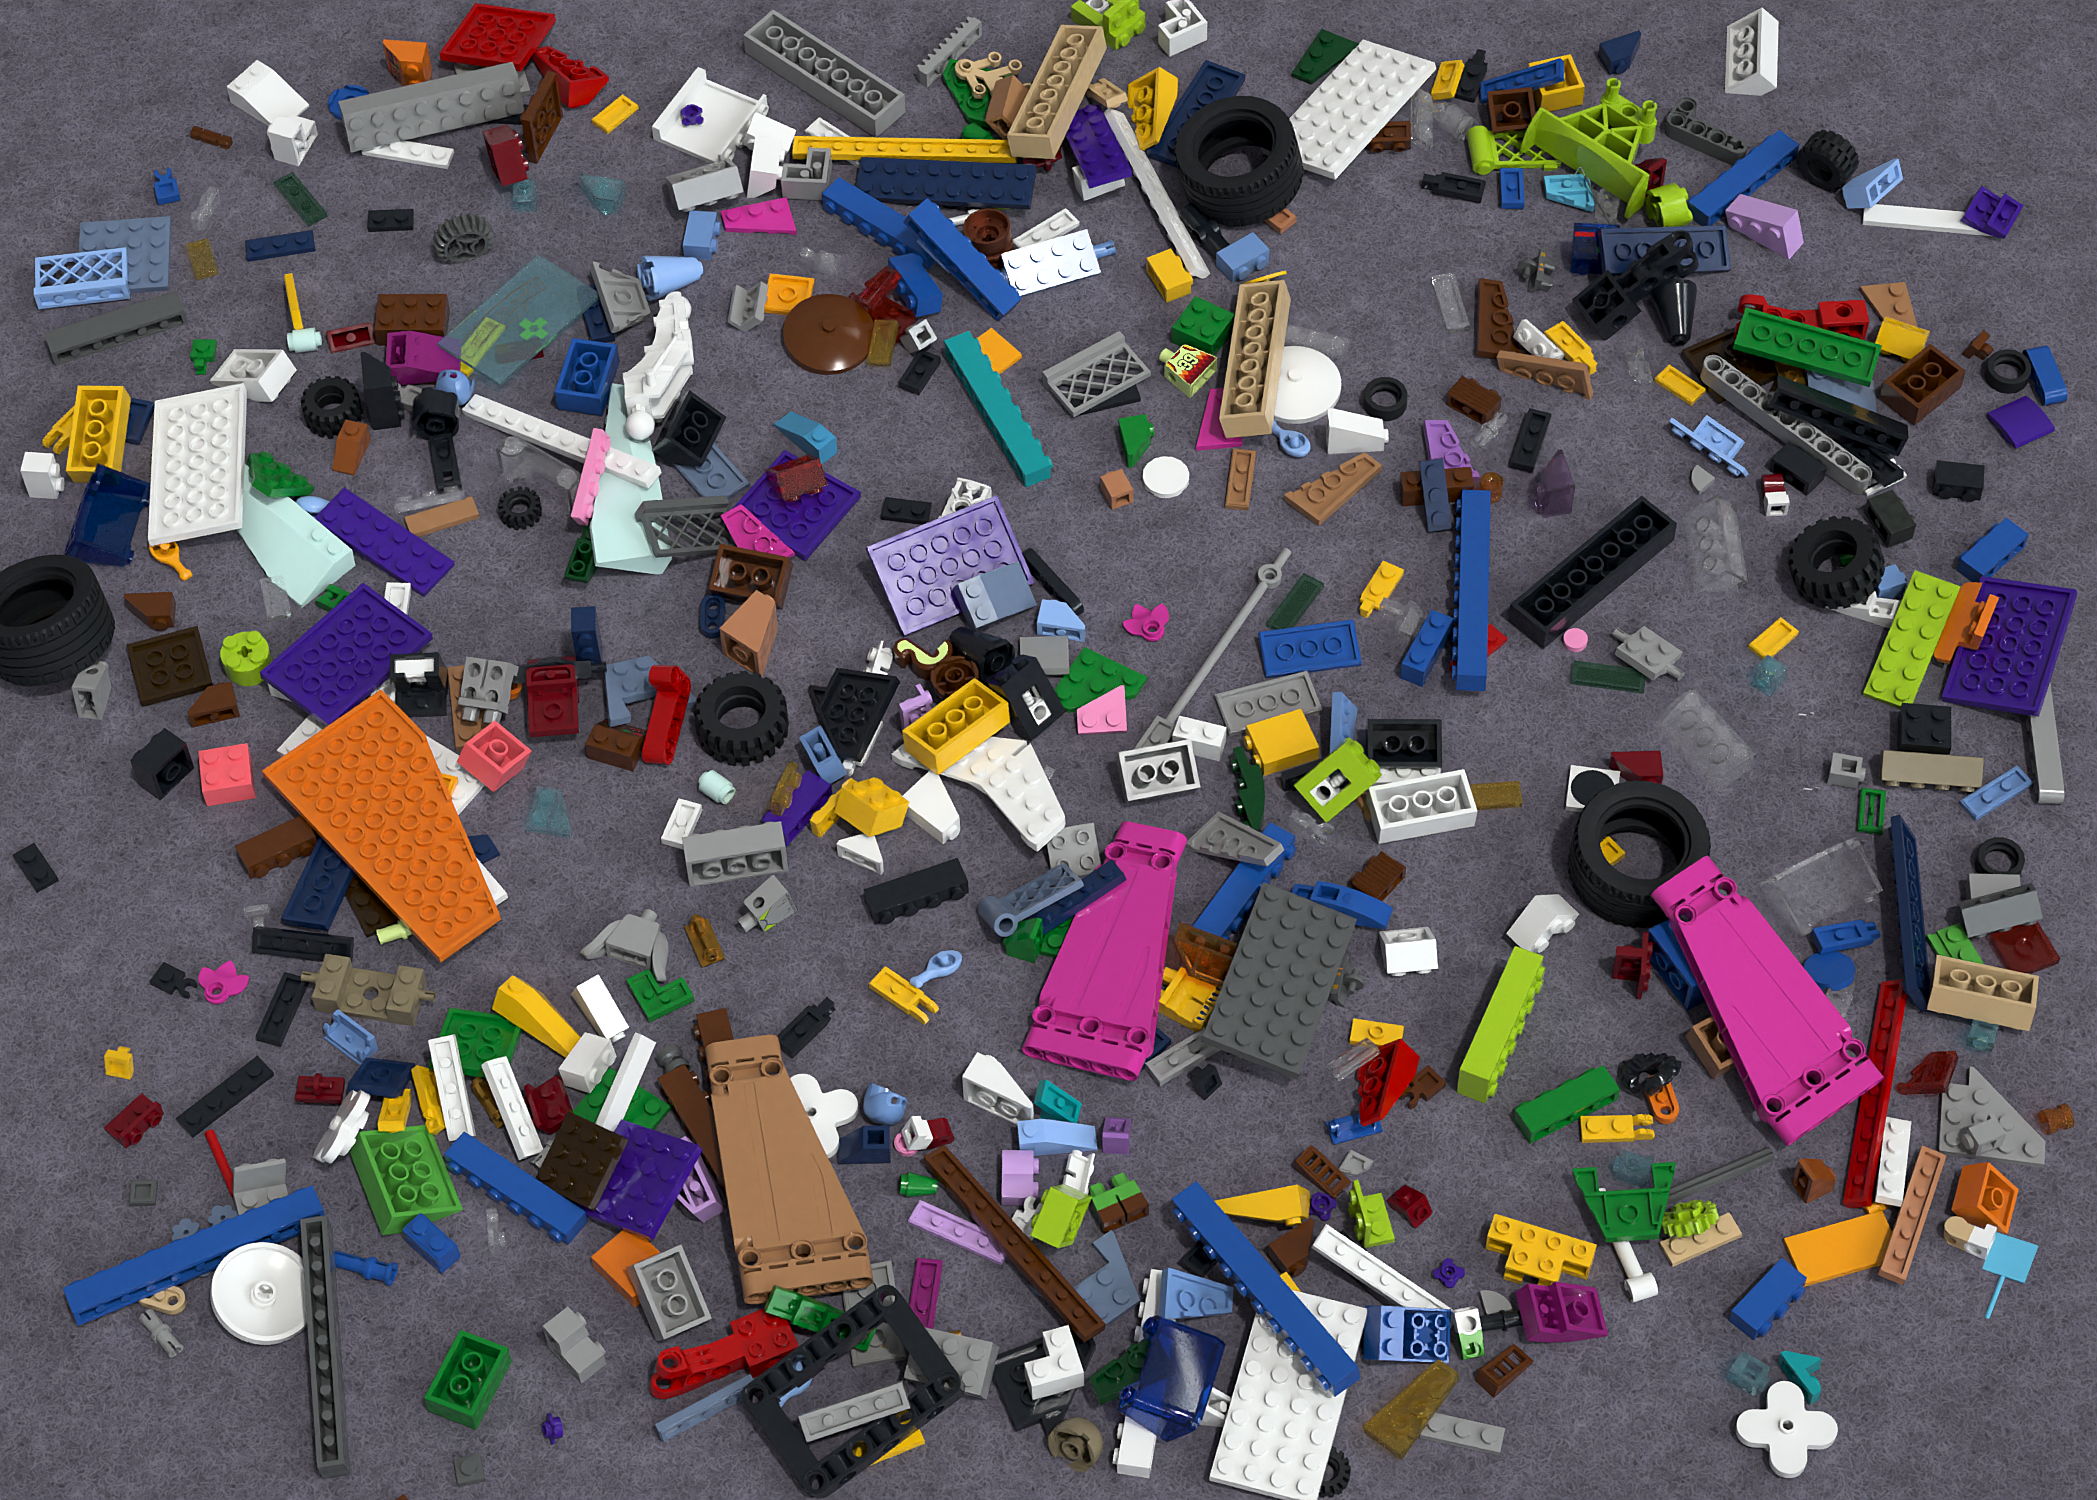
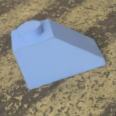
[1037,599,1085,642]

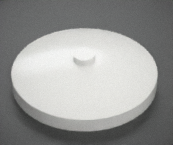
[1274,346,1341,424]
[210,1242,307,1345]

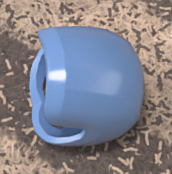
[435,370,475,406]
[863,1082,908,1125]

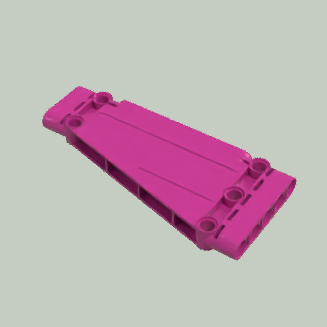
[1022,821,1187,1081]
[1651,855,1884,1146]

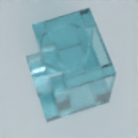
[513,178,538,212]
[1750,654,1788,698]
[1612,1150,1655,1189]
[1726,1350,1771,1396]

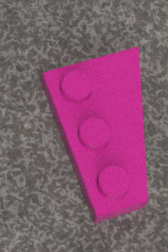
[721,197,797,235]
[1196,388,1242,451]
[721,504,796,558]

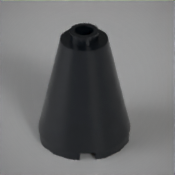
[1651,279,1697,346]
[949,627,1015,683]

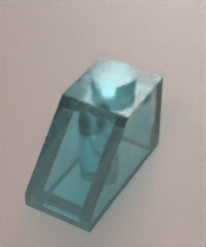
[580,174,626,215]

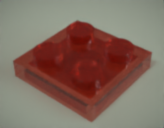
[1989,921,2060,974]

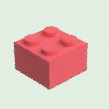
[457,721,532,792]
[198,743,256,806]

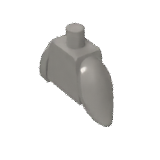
[580,909,669,981]

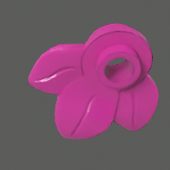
[1123,604,1169,642]
[198,961,249,1004]

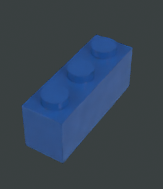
[885,253,943,317]
[1957,517,2029,583]
[1400,609,1453,687]
[1729,1258,1807,1341]

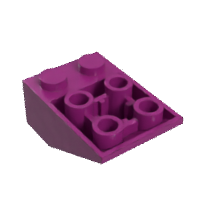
[386,330,462,385]

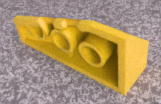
[1127,67,1178,151]
[492,975,581,1058]
[1215,1185,1310,1226]

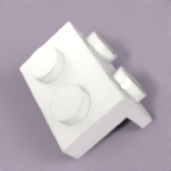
[1513,319,1565,360]

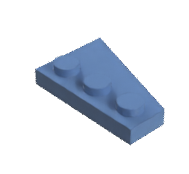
[1159,1267,1234,1321]

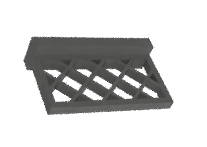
[634,495,737,558]

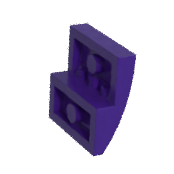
[1960,186,2023,239]
[1987,396,2055,448]

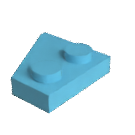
[1543,174,1595,212]

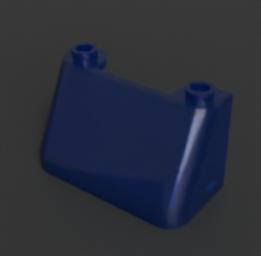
[63,464,151,567]
[1117,1315,1225,1442]

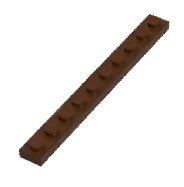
[923,1145,1106,1342]

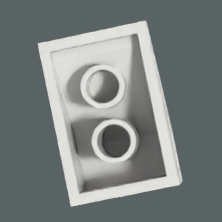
[227,60,309,126]
[210,349,296,402]
[962,1052,1034,1125]

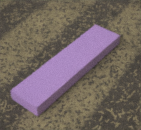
[908,1200,1006,1265]

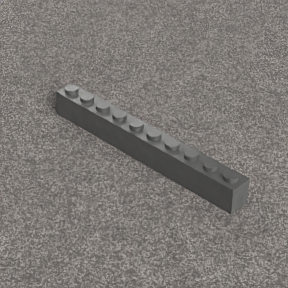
[300,1215,351,1479]

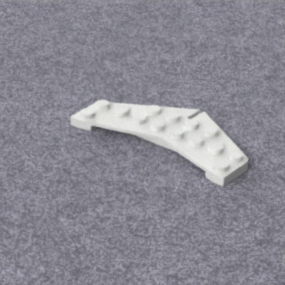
[891,737,1066,852]

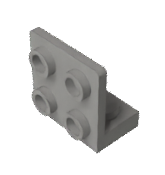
[1046,823,1101,877]
[232,1159,288,1216]

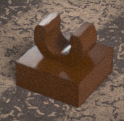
[1962,330,1994,360]

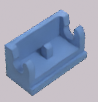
[323,1009,378,1066]

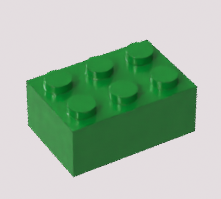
[424,1330,512,1430]

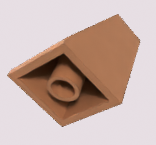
[719,590,778,677]

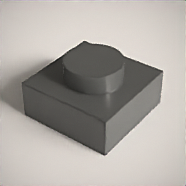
[453,1454,485,1487]

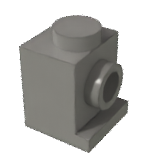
[900,319,937,353]
[1827,752,1866,789]
[1962,1113,2006,1157]

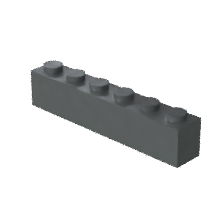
[44,291,188,366]

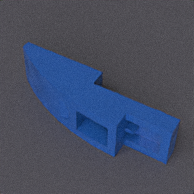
[1291,880,1393,930]

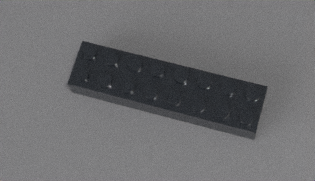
[1508,496,1677,649]

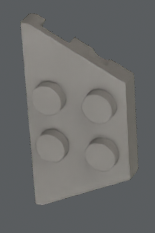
[590,262,651,333]

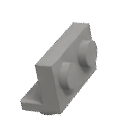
[728,281,768,331]

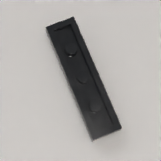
[252,926,354,963]
[176,1056,274,1138]

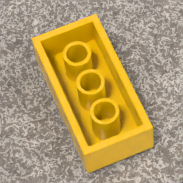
[66,386,131,483]
[902,678,1010,775]

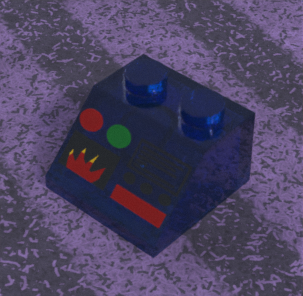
[1570,223,1620,275]

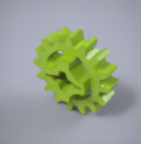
[1662,1200,1719,1237]

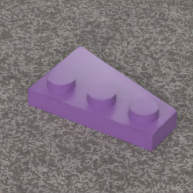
[1423,420,1480,481]

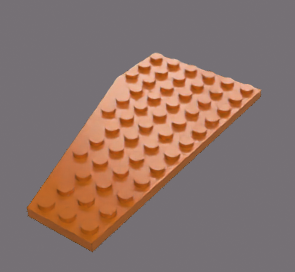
[262,690,501,963]

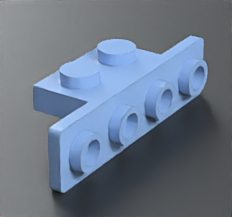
[1669,415,1749,477]

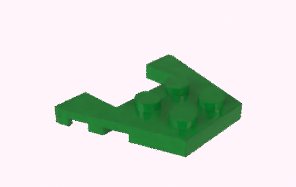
[1572,1162,1676,1242]

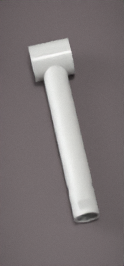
[1599,1188,1658,1303]

